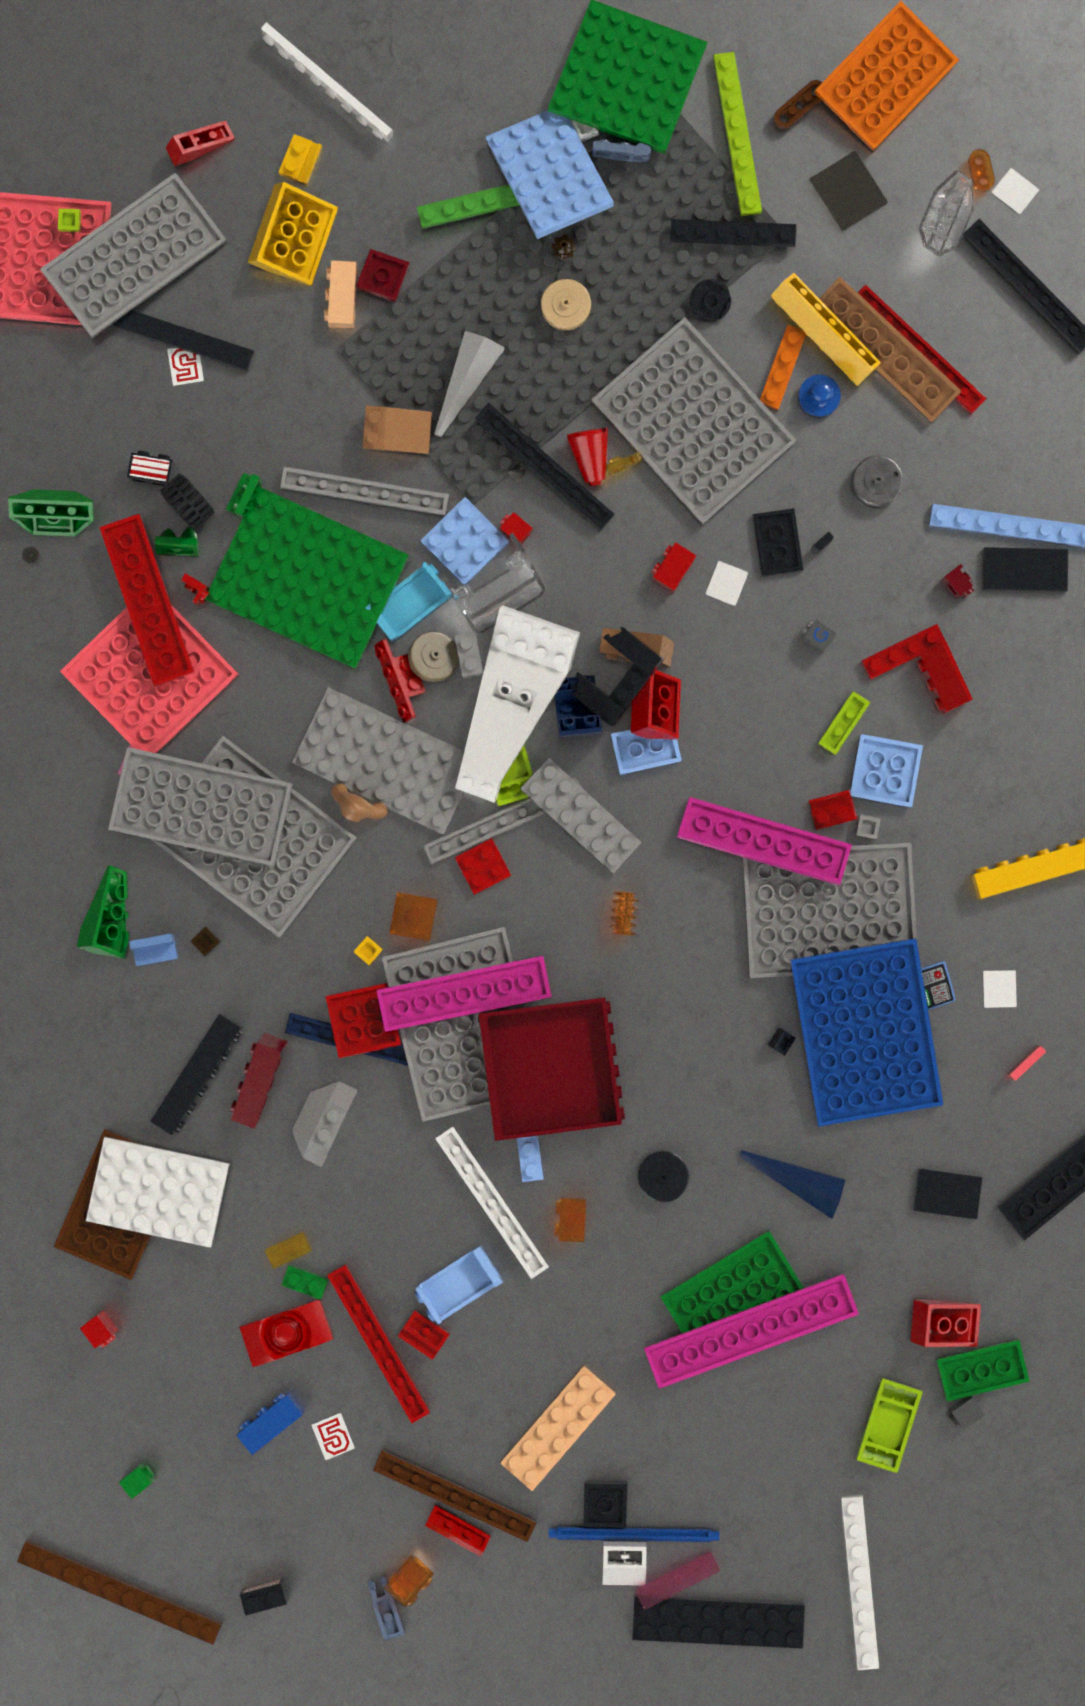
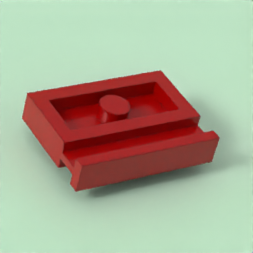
[808,790,858,830]
[398,1310,450,1360]

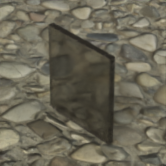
[809,151,888,231]

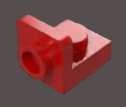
[181,573,210,606]

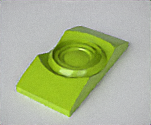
[497,745,533,806]
[856,1378,923,1473]

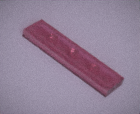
[634,1551,720,1610]

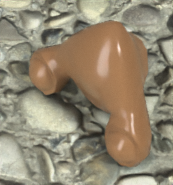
[331,783,388,822]

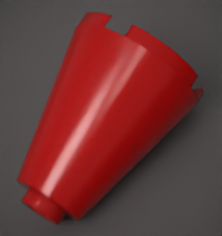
[567,427,608,486]

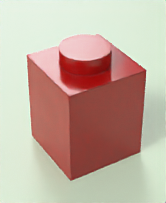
[500,512,533,547]

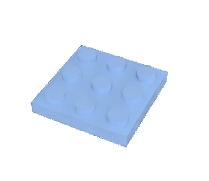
[420,497,509,586]
[850,734,923,808]

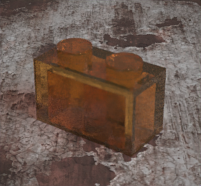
[555,1197,586,1242]
[383,1555,434,1607]

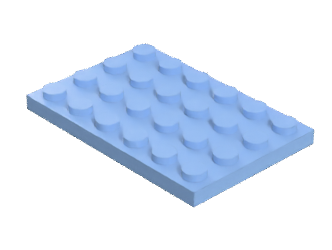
[486,110,614,239]

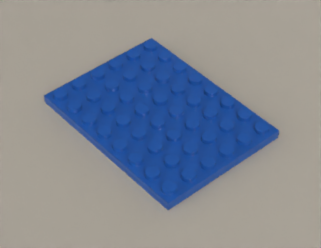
[790,938,943,1127]

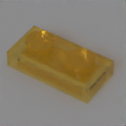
[265,1231,312,1269]

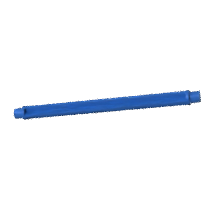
[549,1527,719,1542]

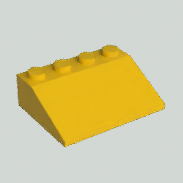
[248,182,338,286]

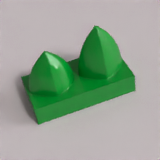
[155,526,199,557]

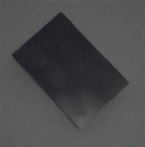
[752,508,803,577]
[913,1168,983,1220]

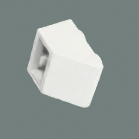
[602,1541,647,1586]

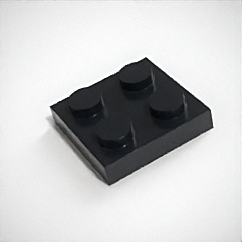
[583,1482,627,1528]

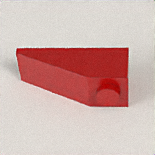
[166,120,235,166]

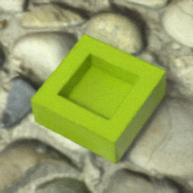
[58,208,81,232]

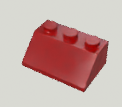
[917,642,973,714]
[631,670,681,740]

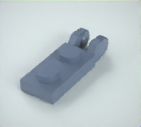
[592,140,651,163]
[368,1576,405,1641]

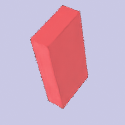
[1007,1045,1046,1081]

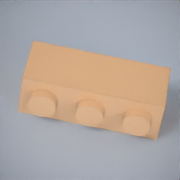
[324,261,358,329]

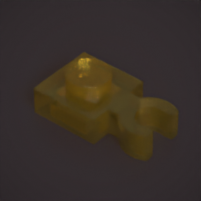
[606,452,642,476]

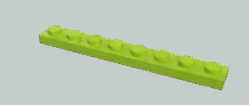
[713,52,762,216]

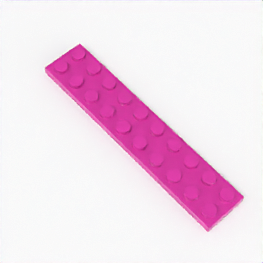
[644,1273,859,1389]

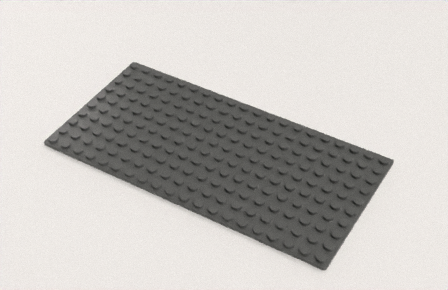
[338,114,776,504]

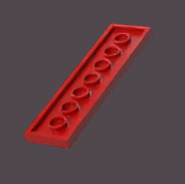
[99,514,195,686]

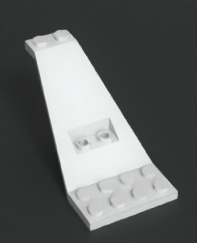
[455,605,580,802]

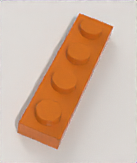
[760,325,806,411]

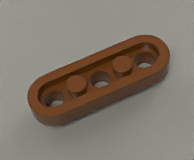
[773,80,822,130]

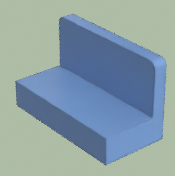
[129,934,178,966]

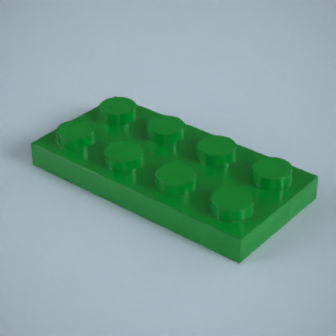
[936,1339,1030,1402]

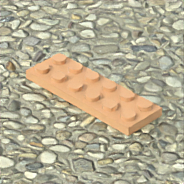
[500,1365,616,1491]

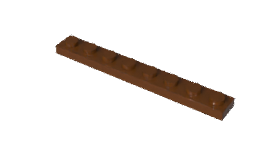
[373,1450,537,1542]

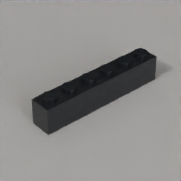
[150,1014,243,1135]

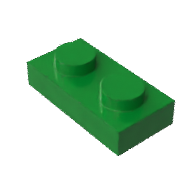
[281,1265,329,1300]

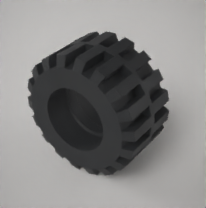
[160,474,214,530]

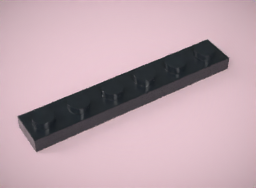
[670,219,796,247]

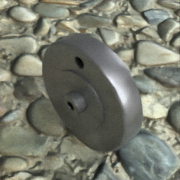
[852,456,903,507]

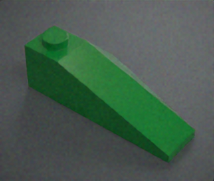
[76,865,129,959]

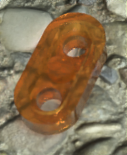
[968,149,995,192]

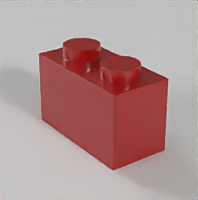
[651,542,697,593]
[80,1310,119,1348]

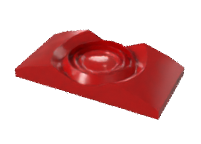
[239,1299,333,1367]

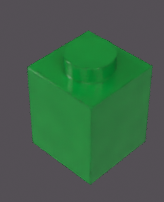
[119,1463,155,1499]

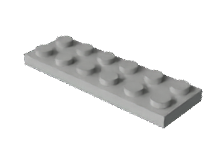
[520,757,642,874]

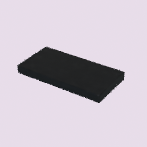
[983,547,1068,592]

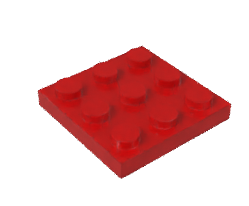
[325,983,401,1059]

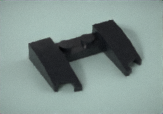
[572,627,665,726]

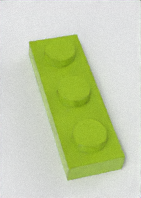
[818,691,871,755]

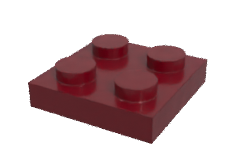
[356,249,410,303]

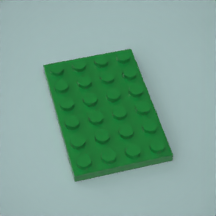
[660,1230,804,1333]

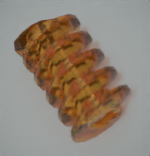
[610,891,639,936]

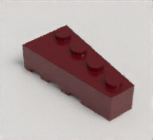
[230,1033,288,1129]

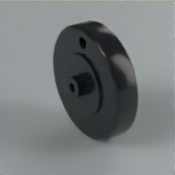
[638,1151,689,1202]

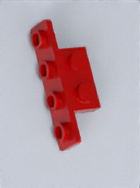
[374,639,426,723]

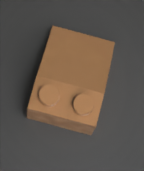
[363,406,432,454]

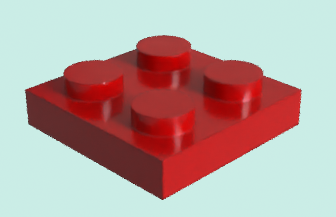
[455,838,511,895]

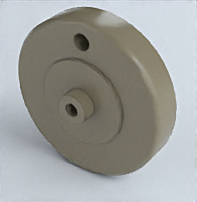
[408,631,459,682]

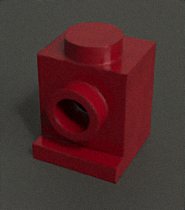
[942,564,974,599]

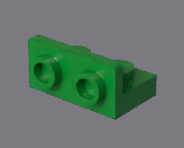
[226,473,263,518]

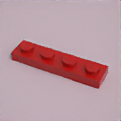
[861,624,946,680]

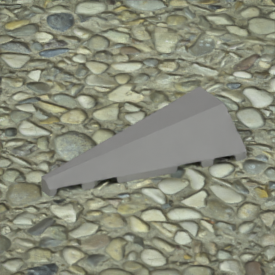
[435,331,505,438]

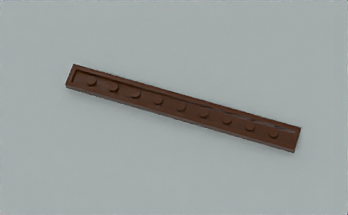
[17,1540,222,1645]

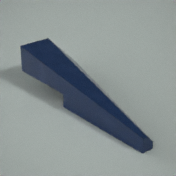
[739,1150,845,1219]

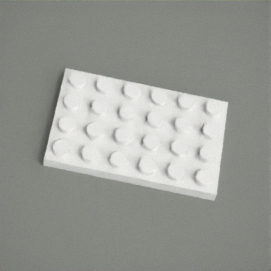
[86,1137,230,1248]

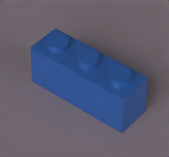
[236,1392,304,1455]

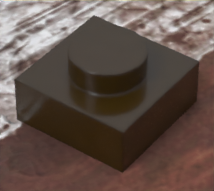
[191,926,221,956]

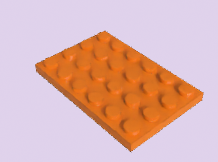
[814,1,959,151]

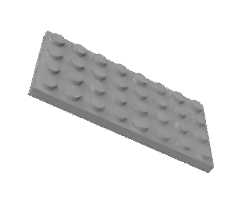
[40,172,226,338]
[292,687,464,835]
[108,747,293,866]

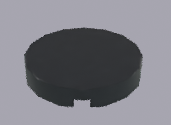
[690,279,731,322]

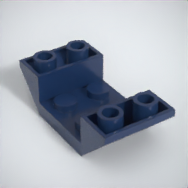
[555,675,602,738]

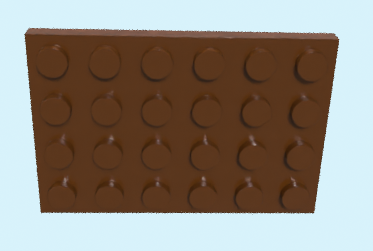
[53,1129,151,1280]

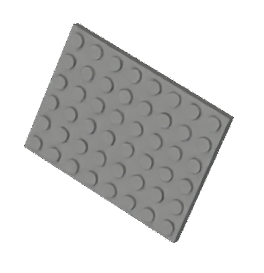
[591,317,796,525]
[151,736,357,938]
[743,843,917,978]
[382,927,525,1122]

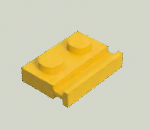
[278,134,322,185]

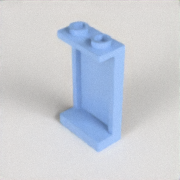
[414,1245,503,1324]

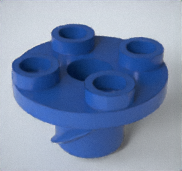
[798,375,841,417]

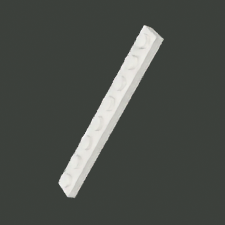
[261,22,393,142]
[435,1126,549,1279]
[841,1495,879,1670]

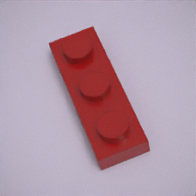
[425,1505,491,1557]

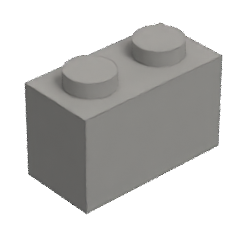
[454,631,483,679]

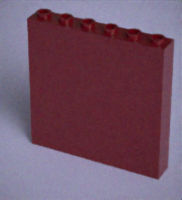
[479,997,625,1141]

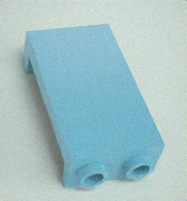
[365,562,452,643]

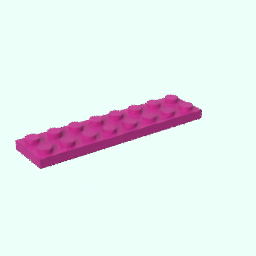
[677,797,852,886]
[377,956,552,1032]

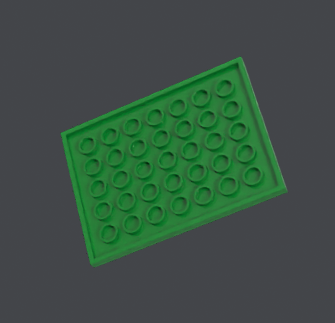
[205,486,409,669]

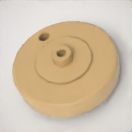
[541,279,591,331]

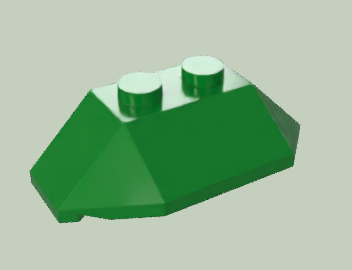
[8,489,94,536]

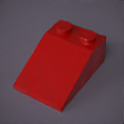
[910,1300,981,1347]

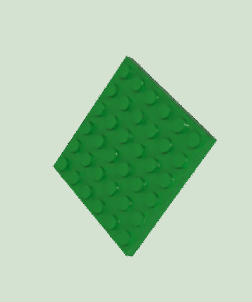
[548,0,708,154]

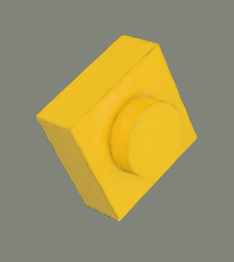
[353,936,383,966]

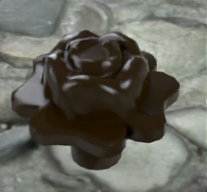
[551,235,577,260]

